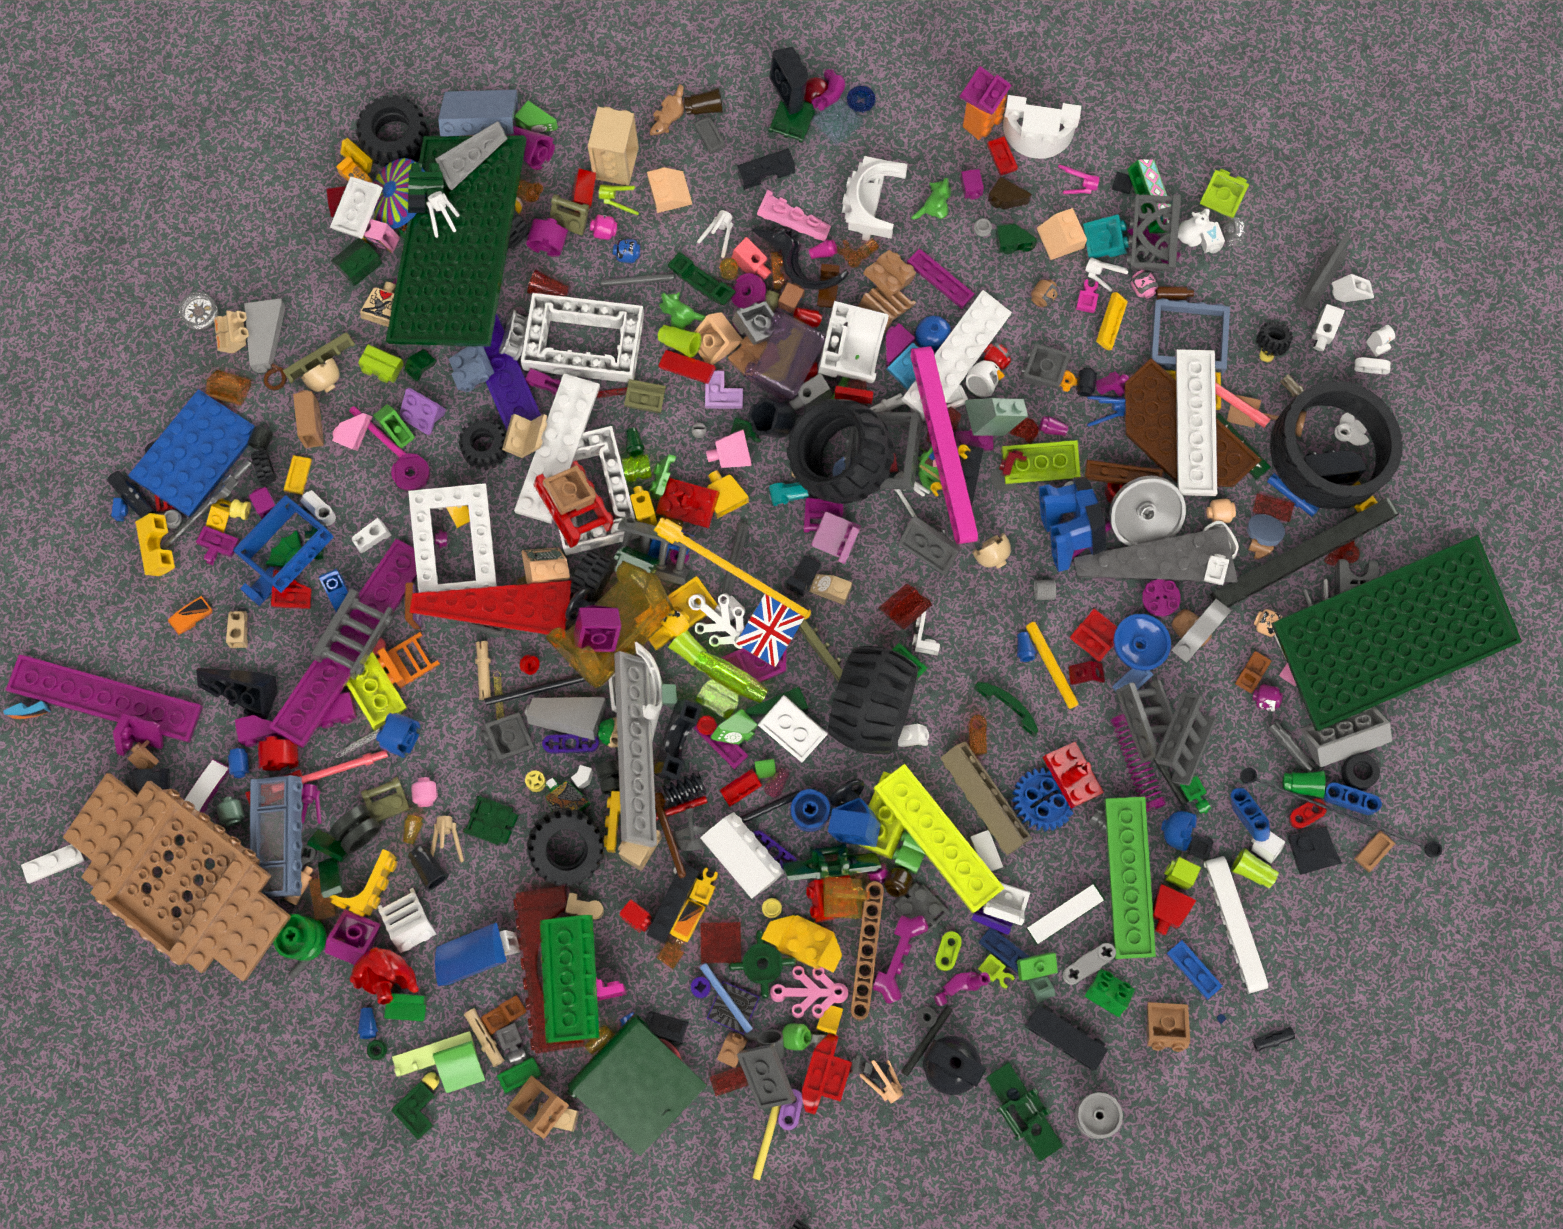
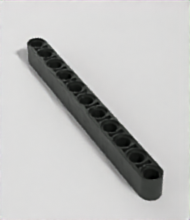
[1210,497,1400,608]

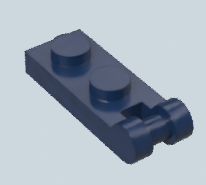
[978,928,1030,974]

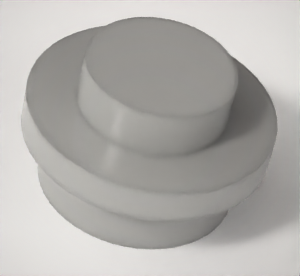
[974,218,992,237]
[164,510,182,529]

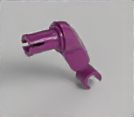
[812,69,845,111]
[934,972,990,1006]

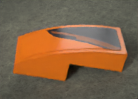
[168,596,212,635]

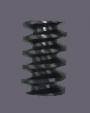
[662,772,706,807]

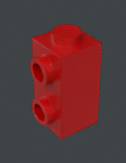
[571,168,596,212]

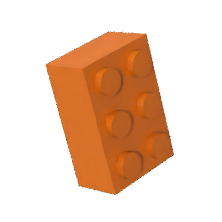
[963,93,1007,140]

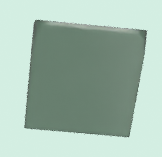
[662,684,677,708]
[1028,975,1056,1003]

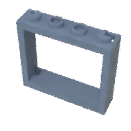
[1150,299,1230,375]

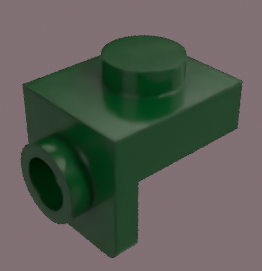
[404,349,436,381]

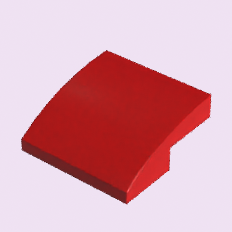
[1070,609,1117,662]

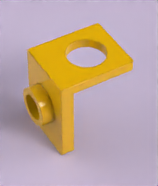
[206,498,232,533]
[816,1005,843,1035]

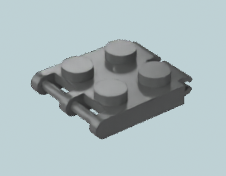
[893,882,951,941]

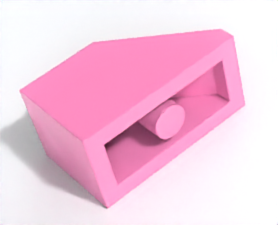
[332,413,372,451]

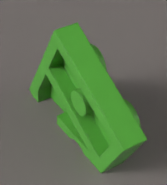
[649,454,676,500]

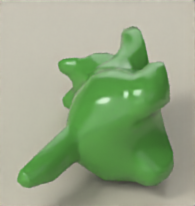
[911,178,951,220]
[659,292,706,330]

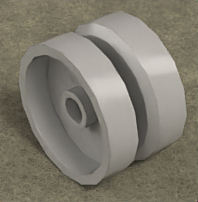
[1074,1092,1123,1139]

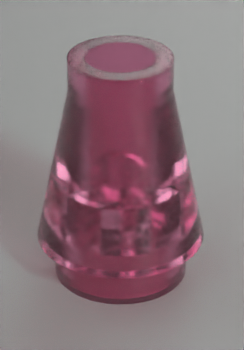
[763,768,790,798]

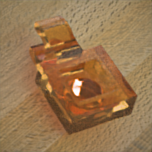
[657,938,685,970]

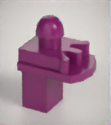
[1096,371,1129,396]

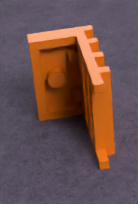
[377,632,440,689]

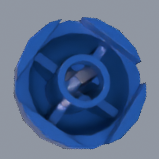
[915,315,952,354]
[1161,811,1197,852]

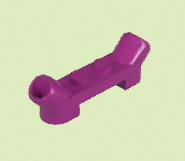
[873,915,929,1004]

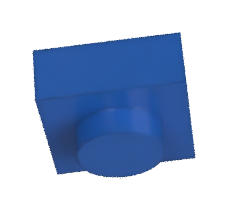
[111,498,128,521]

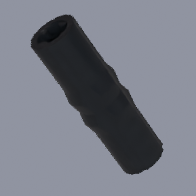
[107,471,156,518]

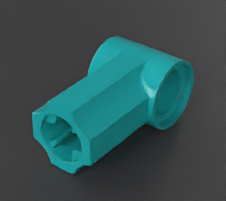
[769,482,808,506]

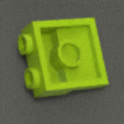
[1200,169,1249,219]

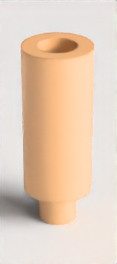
[284,866,313,905]

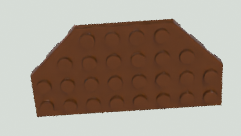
[1124,358,1261,487]

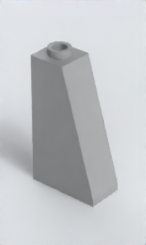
[244,298,285,373]
[525,697,607,740]

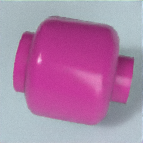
[589,214,617,240]

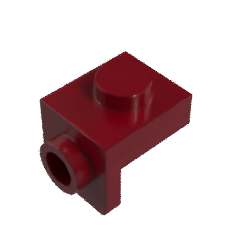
[999,450,1027,477]

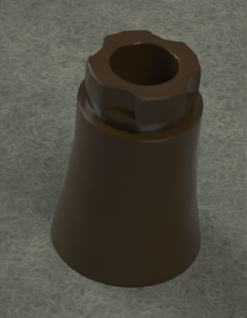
[684,88,723,115]

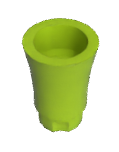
[658,325,702,358]
[668,630,712,671]
[1231,848,1279,888]

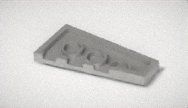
[436,121,508,190]

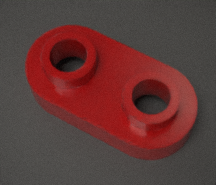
[1289,799,1327,829]

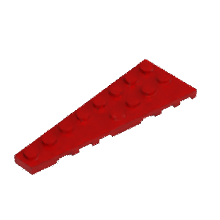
[409,580,571,637]

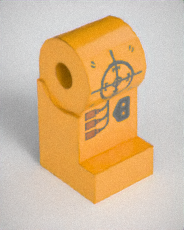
[336,156,373,183]

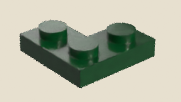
[391,1081,435,1140]

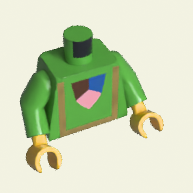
[918,444,971,497]

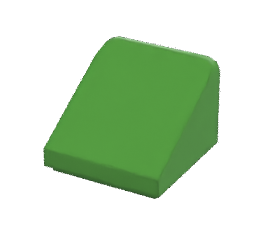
[755,759,776,779]

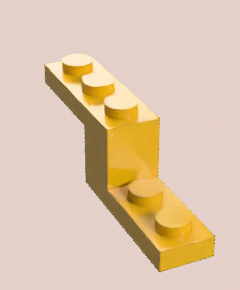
[604,791,621,853]

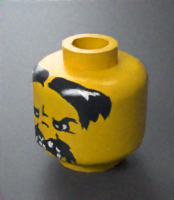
[661,610,690,638]

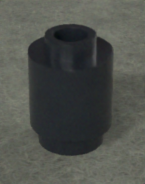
[1076,367,1097,397]

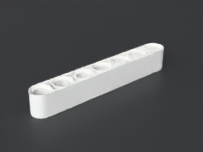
[1204,856,1268,994]

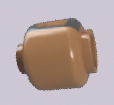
[1031,280,1058,308]

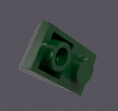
[995,224,1037,254]

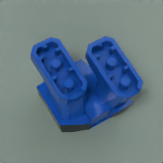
[1038,477,1106,572]

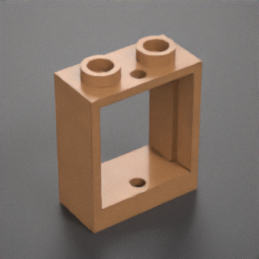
[507,1076,569,1139]

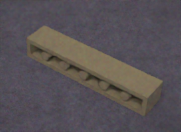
[941,741,1032,855]

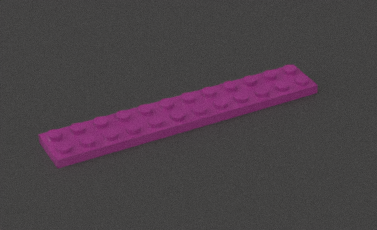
[269,539,417,748]

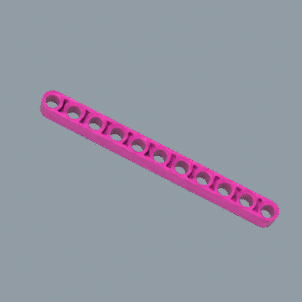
[911,346,978,544]

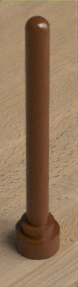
[655,793,686,878]

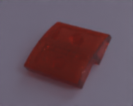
[878,583,932,629]

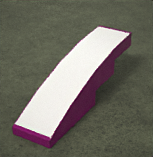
[179,759,229,837]

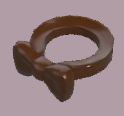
[264,363,286,391]

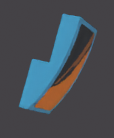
[3,701,50,719]

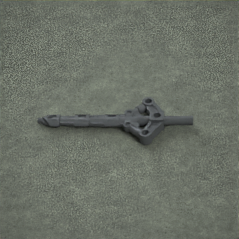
[162,459,253,550]

